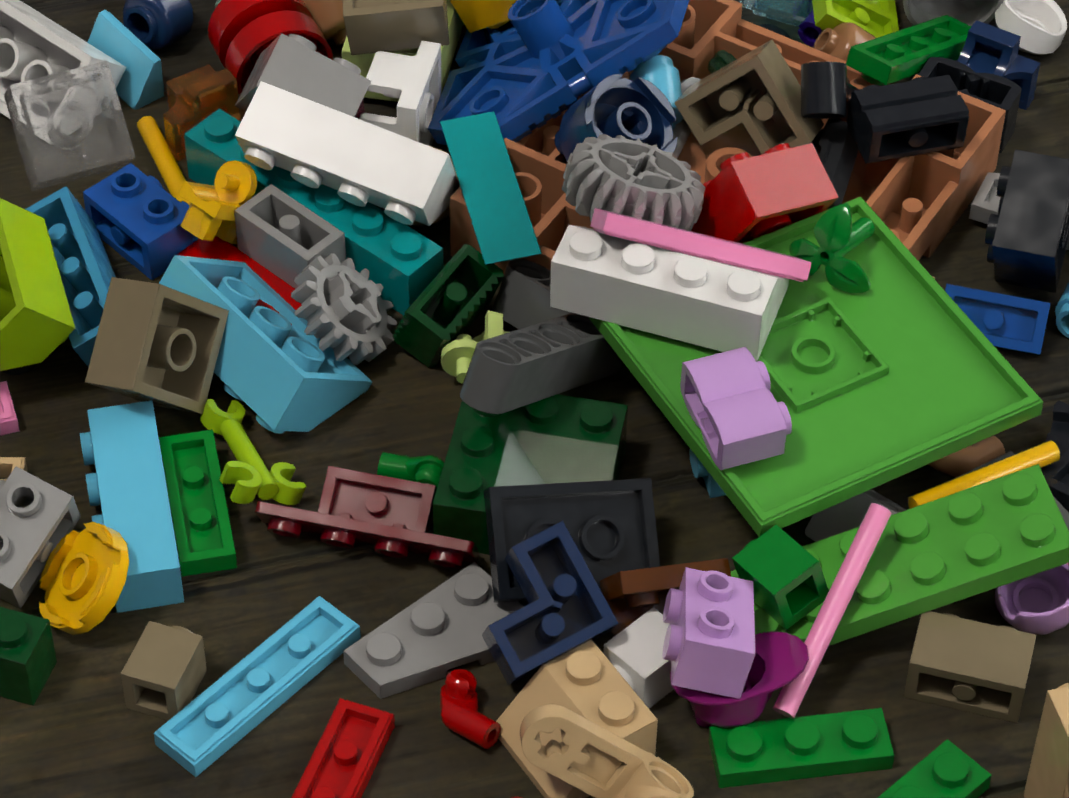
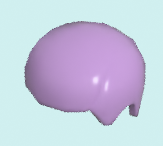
[995,564,1069,635]

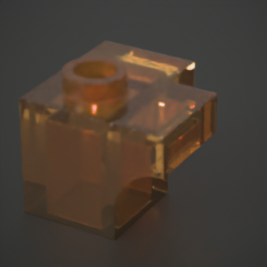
[163,64,240,161]

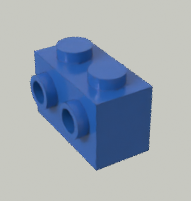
[83,163,198,280]

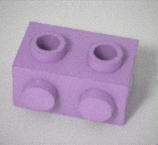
[662,567,755,699]

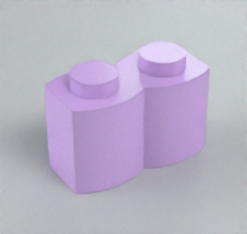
[680,347,792,470]

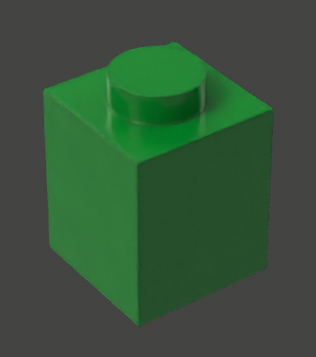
[732,525,829,630]

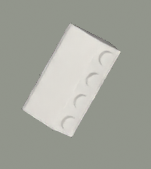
[0,0,126,146]
[235,81,460,226]
[550,225,789,361]

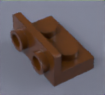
[600,558,731,636]

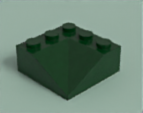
[433,394,628,555]

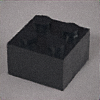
[985,149,1069,293]

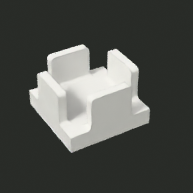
[359,41,441,146]

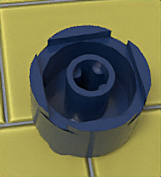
[554,74,678,162]

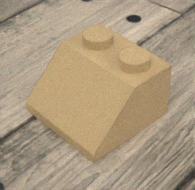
[496,639,658,798]

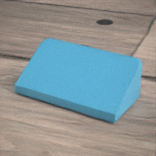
[87,10,164,110]

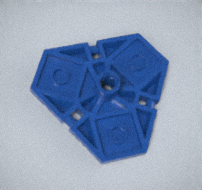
[428,0,689,145]

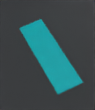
[440,111,542,265]

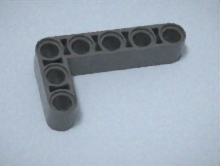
[460,259,623,414]

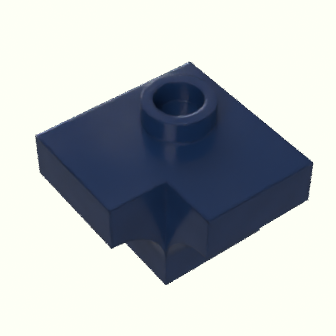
[957,20,1040,110]

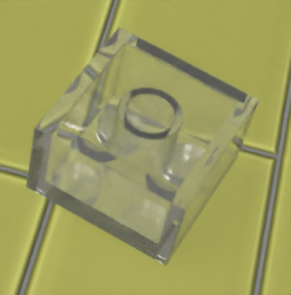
[4,61,136,191]

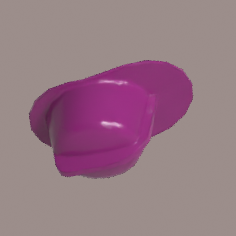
[670,632,809,728]

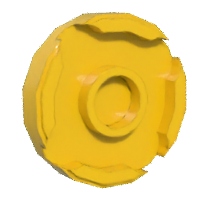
[39,521,129,635]

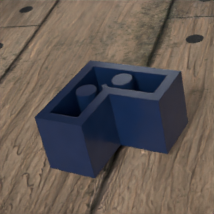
[482,521,618,686]

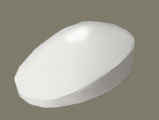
[995,0,1067,55]

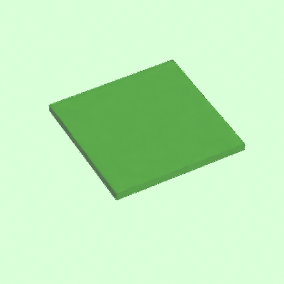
[589,196,1043,537]

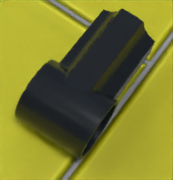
[801,62,859,121]

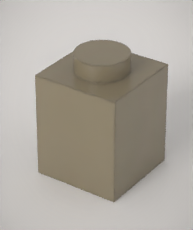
[121,621,207,720]

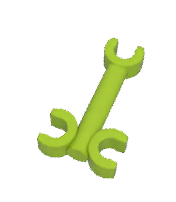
[200,399,307,505]

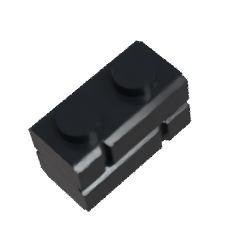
[847,75,969,164]

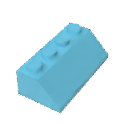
[159,255,372,434]

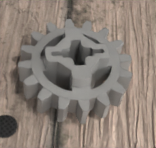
[291,253,397,365]

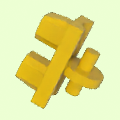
[178,160,257,244]

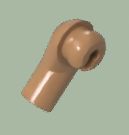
[928,435,1005,478]

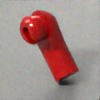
[440,669,501,749]

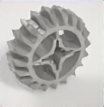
[562,134,706,231]

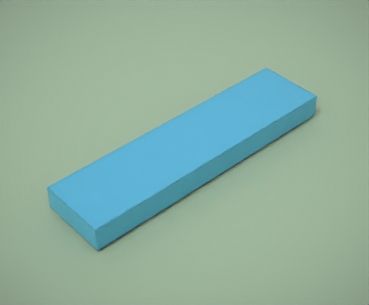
[154,596,361,777]

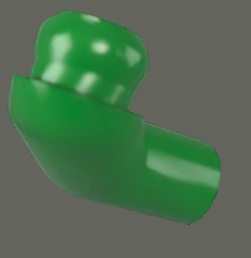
[377,452,444,487]

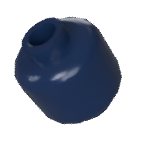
[123,0,194,51]

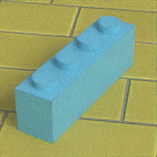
[80,400,184,613]

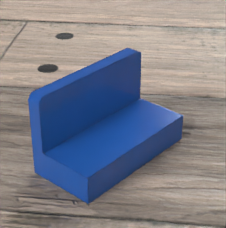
[945,284,1051,355]

